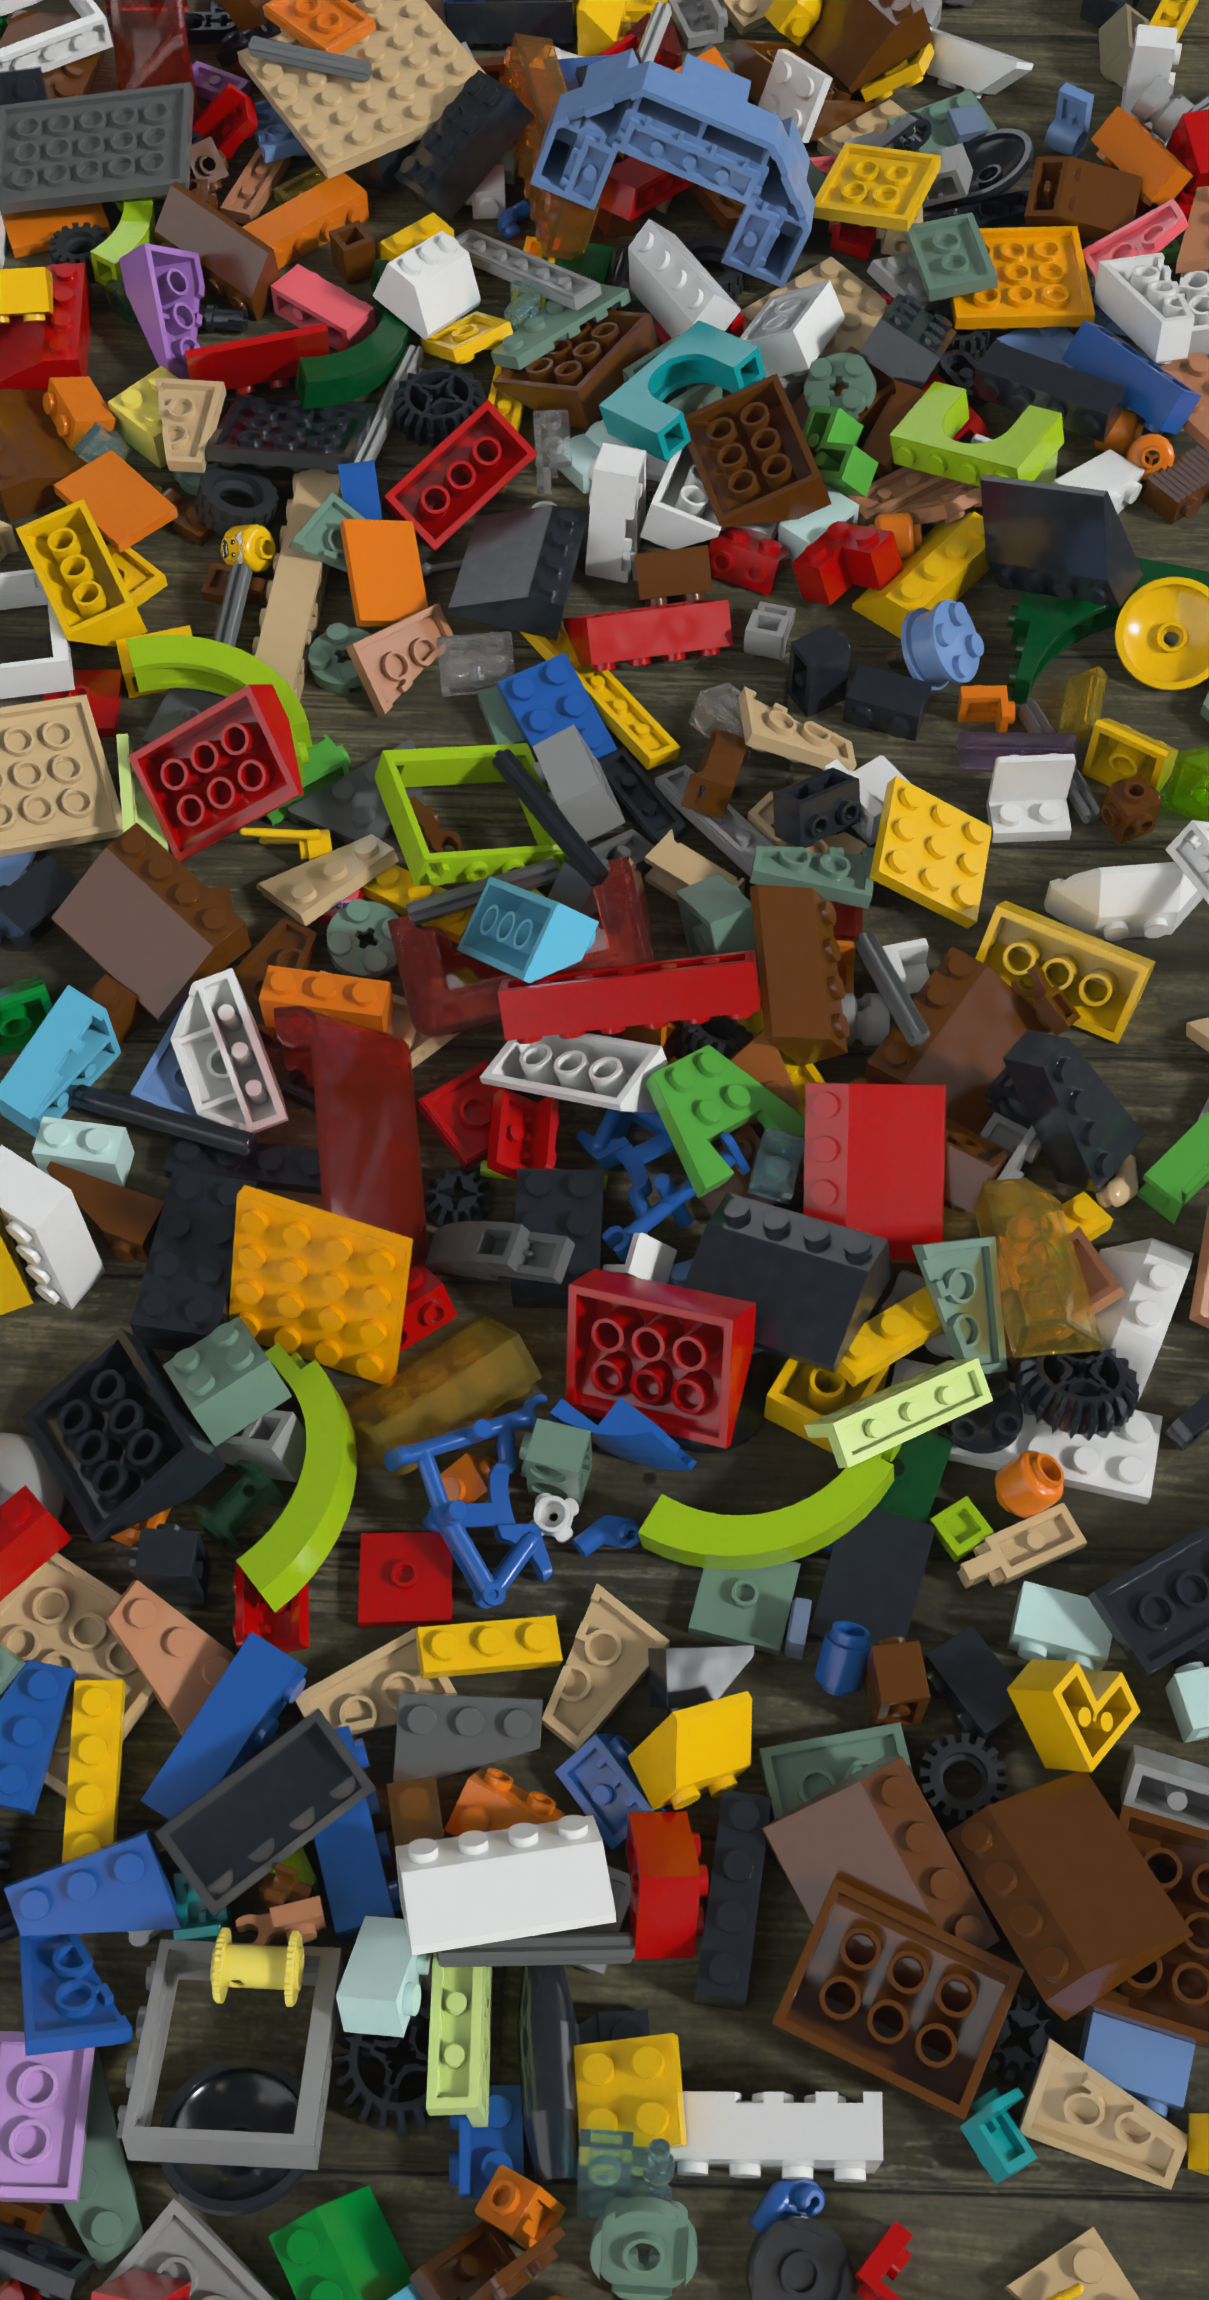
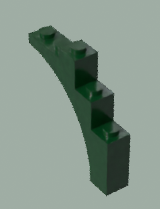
[1007,557,1209,705]

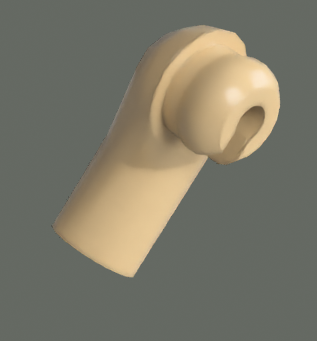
[1095,1154,1138,1208]

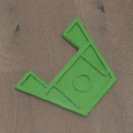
[645,1045,805,1198]

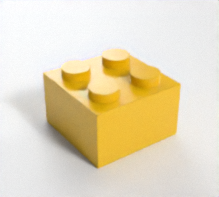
[764,1359,889,1454]

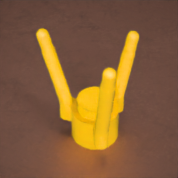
[239,828,332,891]

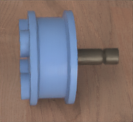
[886,600,984,692]

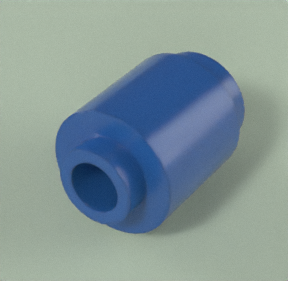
[814,1621,872,1697]

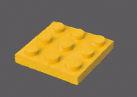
[813,142,941,232]
[869,776,992,929]

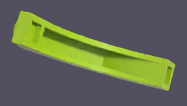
[90,197,157,294]
[126,635,313,781]
[236,1343,357,1613]
[638,1443,902,1571]

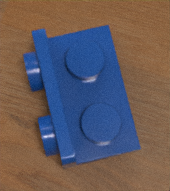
[555,1733,670,1850]
[449,2085,524,2200]

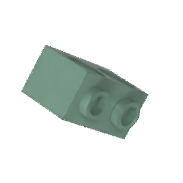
[519,1418,592,1507]

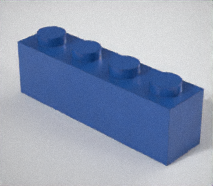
[1062,320,1202,435]
[141,1632,308,1819]
[314,1725,402,1944]

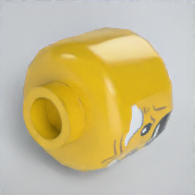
[221,524,276,573]

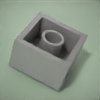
[532,724,626,843]

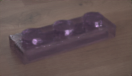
[957,731,1078,771]

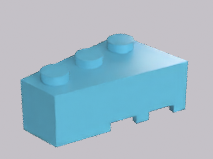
[0,985,121,1138]

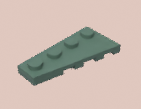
[491,284,631,370]
[63,2048,146,2271]

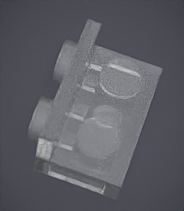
[533,410,572,494]
[437,631,515,697]
[689,682,753,763]

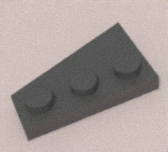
[392,1691,543,1792]

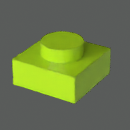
[928,1496,995,1562]

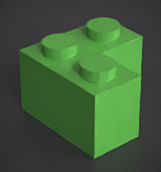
[802,405,878,497]

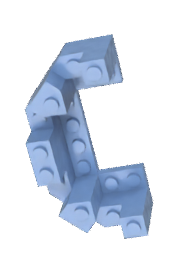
[530,48,815,288]

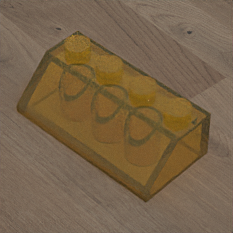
[974,1178,1104,1358]
[346,1315,542,1478]

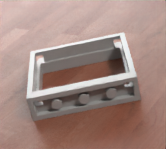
[116,1939,344,2170]

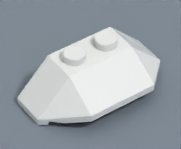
[926,26,1033,99]
[1044,862,1203,941]
[170,968,289,1133]
[1073,1238,1194,1402]

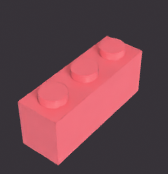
[270,264,376,351]

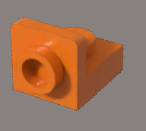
[475,2165,567,2250]

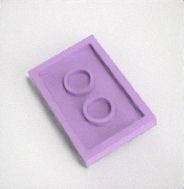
[0,2031,97,2204]

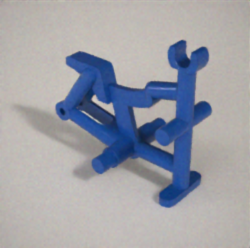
[575,1106,750,1262]
[384,1394,555,1609]

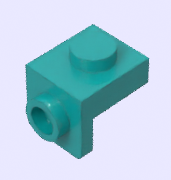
[173,1871,233,1942]
[960,2087,1038,2184]

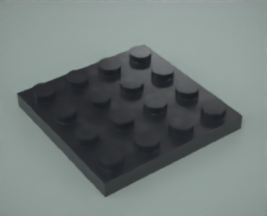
[205,394,376,474]

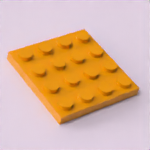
[950,226,1095,330]
[228,1185,413,1387]

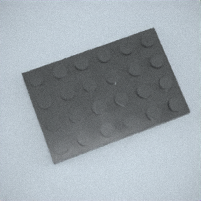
[0,82,194,214]

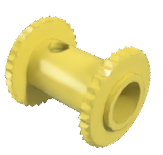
[210,1927,305,2007]

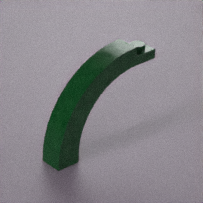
[295,260,410,409]

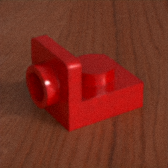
[852,2221,913,2300]

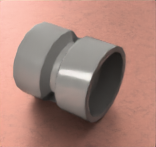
[1131,75,1195,142]
[841,992,890,1046]

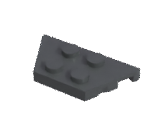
[287,739,425,845]

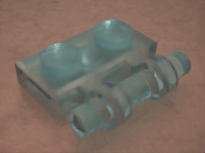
[577,2128,675,2220]

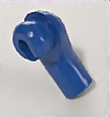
[497,200,532,240]
[572,1515,641,1558]
[748,2179,825,2233]

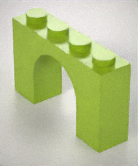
[890,381,1064,487]

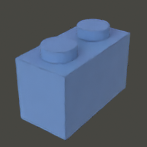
[1077,2012,1195,2119]

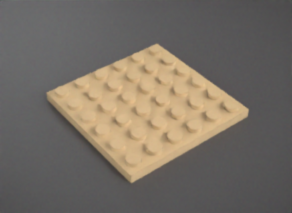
[237,0,486,179]

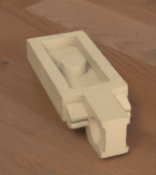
[957,1503,1087,1589]

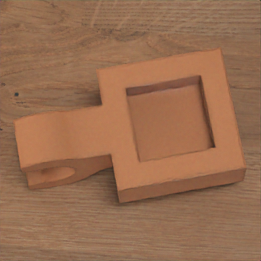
[236,1896,327,1946]

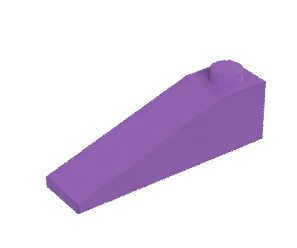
[119,243,205,379]

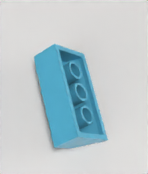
[457,876,599,983]

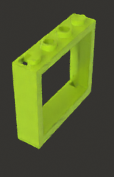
[374,743,568,886]

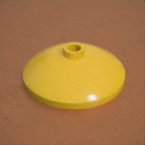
[1115,577,1209,691]

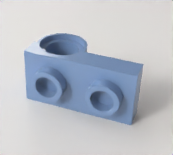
[1044,82,1094,158]

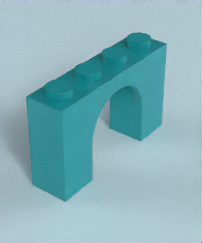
[599,320,766,462]

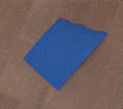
[550,1397,697,1472]

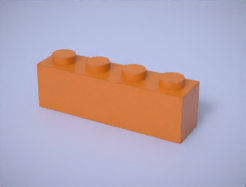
[242,173,370,270]

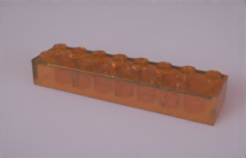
[498,33,601,261]

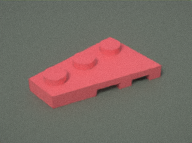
[1082,198,1189,281]

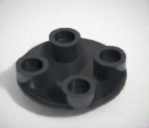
[938,1373,1023,1454]

